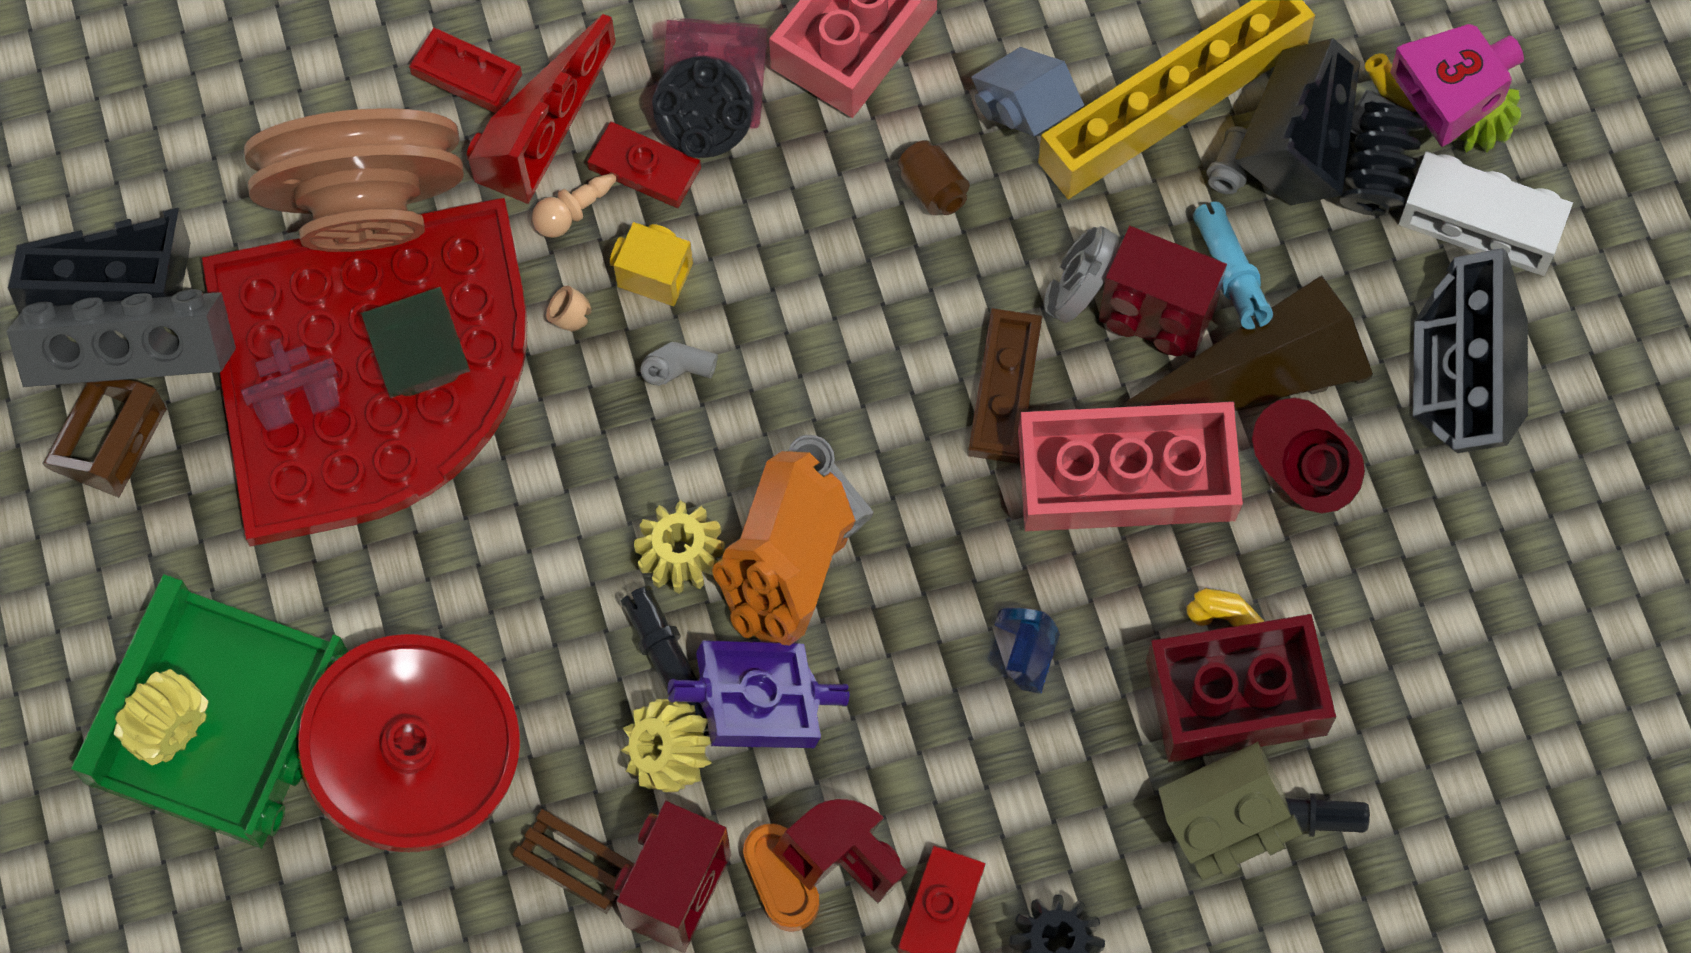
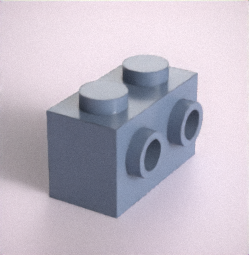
[971,47,1084,136]

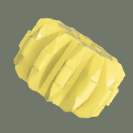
[634,500,725,594]
[114,669,208,766]
[620,699,712,792]

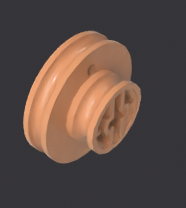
[244,108,464,252]

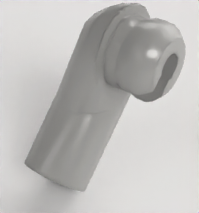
[641,342,718,386]

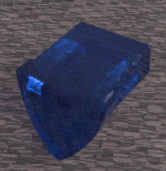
[994,607,1060,694]

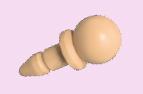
[532,174,616,238]

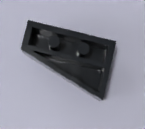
[1234,38,1360,206]

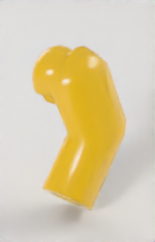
[1365,53,1417,112]
[1186,588,1264,627]

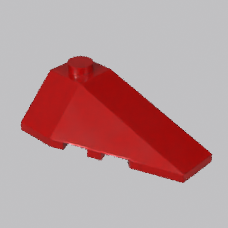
[467,14,616,204]

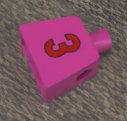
[1390,24,1524,147]

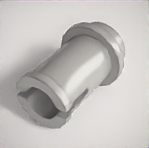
[1207,126,1248,194]

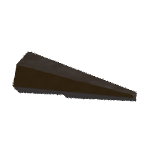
[1119,275,1373,411]

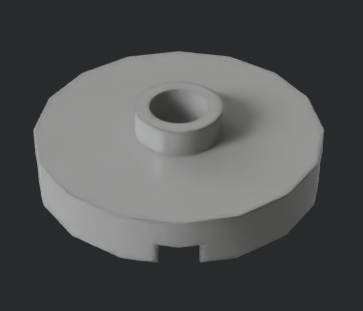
[1044,226,1119,323]

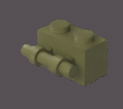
[1158,742,1303,881]

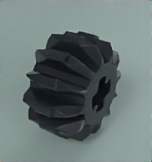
[1009,894,1105,953]

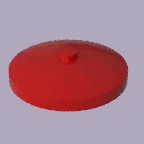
[298,634,520,852]

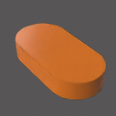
[743,824,820,932]

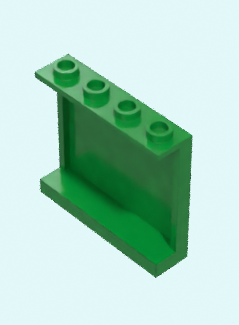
[71,574,348,849]

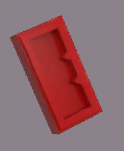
[409,28,522,113]
[587,121,701,209]
[898,846,986,953]

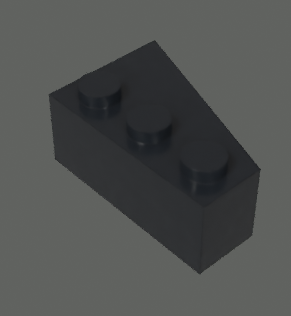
[8,208,191,315]

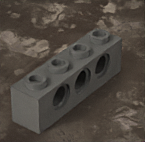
[6,289,236,387]

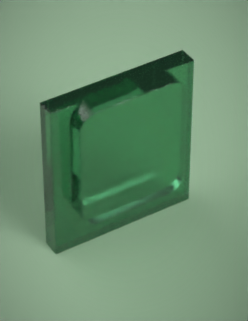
[361,287,470,398]

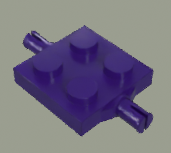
[667,641,850,748]

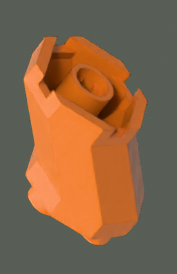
[712,451,855,646]

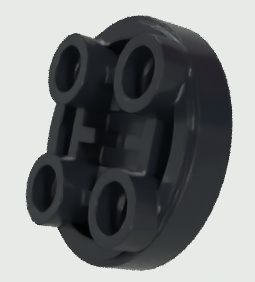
[652,55,755,158]

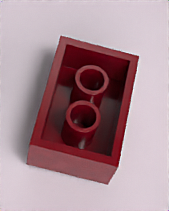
[1146,614,1336,763]

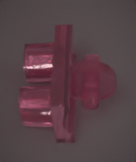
[241,338,340,432]

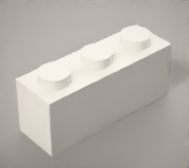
[1399,152,1573,276]

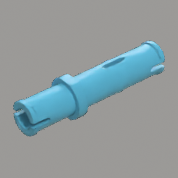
[1193,202,1273,329]

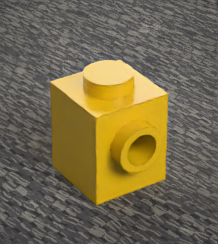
[610,222,693,307]

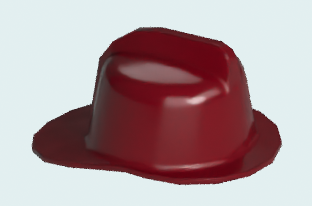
[1252,397,1365,514]

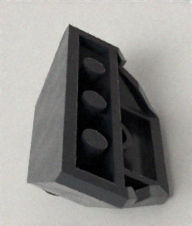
[1413,248,1528,453]

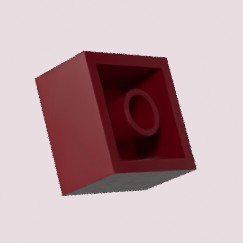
[1099,225,1227,358]
[613,800,731,953]

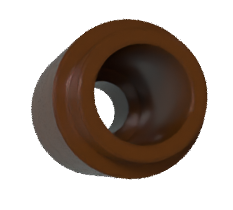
[898,140,970,215]

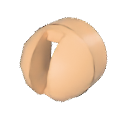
[546,286,592,331]

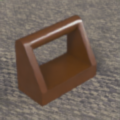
[42,379,167,498]

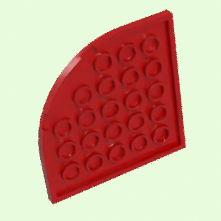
[202,198,528,547]

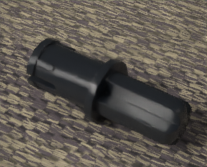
[1285,793,1370,837]

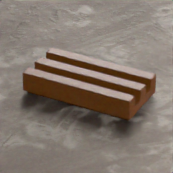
[512,809,635,914]

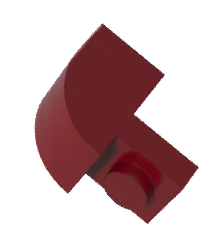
[772,799,908,903]

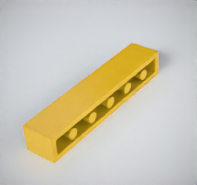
[1038,0,1315,200]

